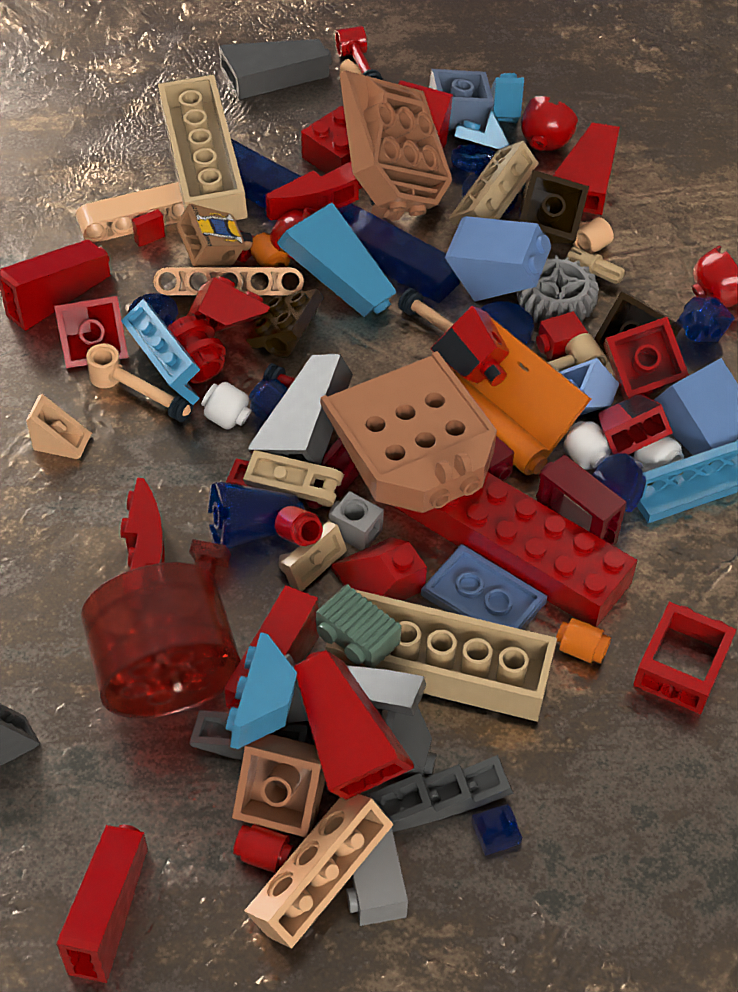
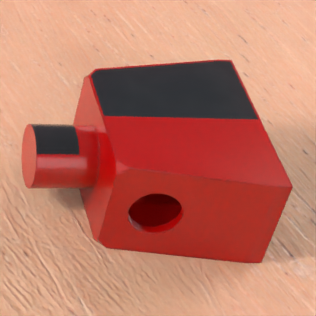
[430,305,509,386]
[598,394,673,460]

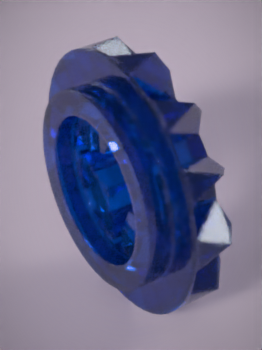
[451,143,495,173]
[129,293,178,327]

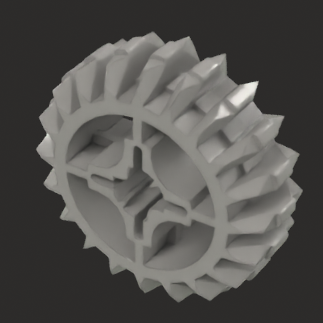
[516,255,599,323]

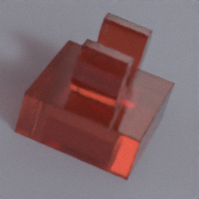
[189,539,231,580]

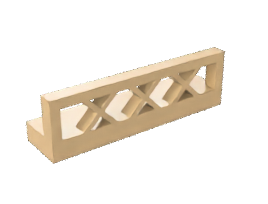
[449,141,538,225]

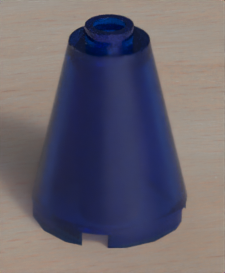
[208,481,304,550]

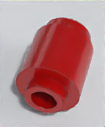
[275,506,323,546]
[233,824,295,874]

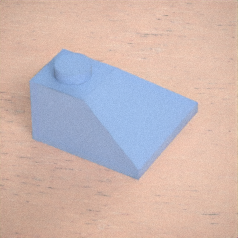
[559,358,619,415]

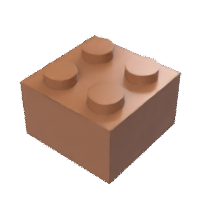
[232,734,325,837]

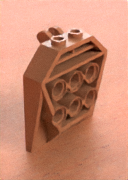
[339,70,452,221]
[320,351,497,513]

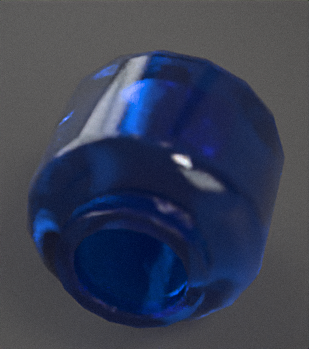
[249,378,289,422]

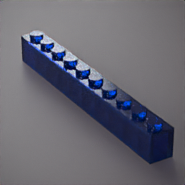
[231,139,460,304]

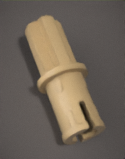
[567,246,625,284]

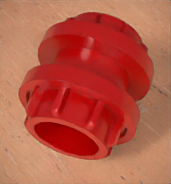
[168,316,226,384]

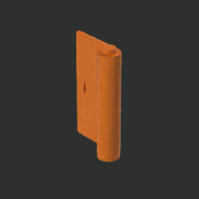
[448,317,591,475]

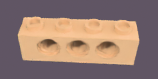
[244,794,394,949]

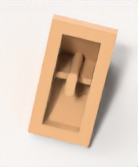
[26,394,92,459]

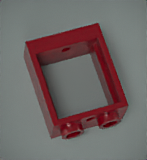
[536,454,627,546]

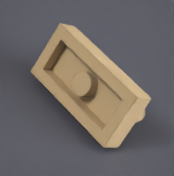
[278,521,347,591]

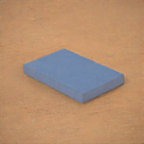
[421,544,547,630]

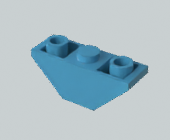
[491,73,524,122]
[226,632,297,749]

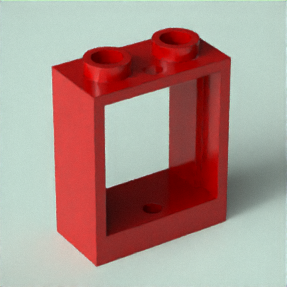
[633,602,737,714]

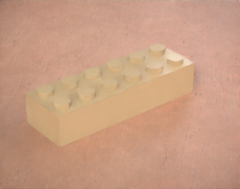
[158,75,248,220]
[326,590,557,722]

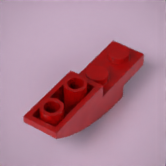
[266,161,363,220]
[120,478,165,612]

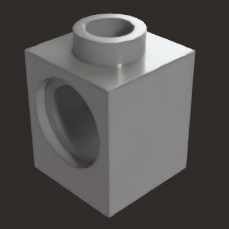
[329,491,384,550]

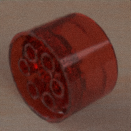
[81,562,241,719]

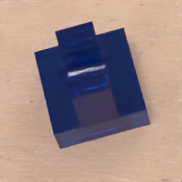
[471,804,522,856]

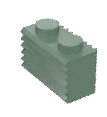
[316,584,401,668]

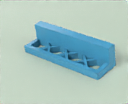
[121,299,201,405]
[632,441,738,523]

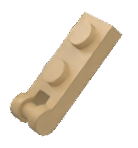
[243,450,344,507]

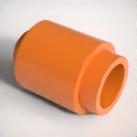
[251,232,290,267]
[556,618,612,664]

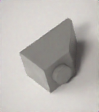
[346,828,408,926]

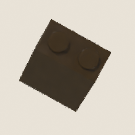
[516,170,589,244]
[594,291,683,355]

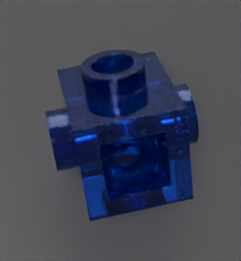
[677,297,735,342]

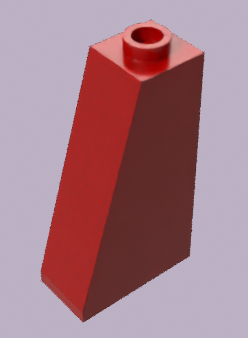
[553,122,620,215]
[0,239,111,331]
[224,585,319,709]
[293,650,414,800]
[57,824,148,983]

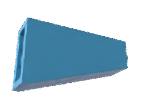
[277,202,397,317]

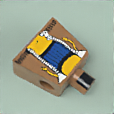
[176,204,253,267]

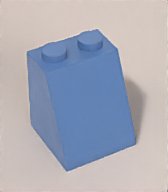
[445,216,551,302]
[654,358,738,456]

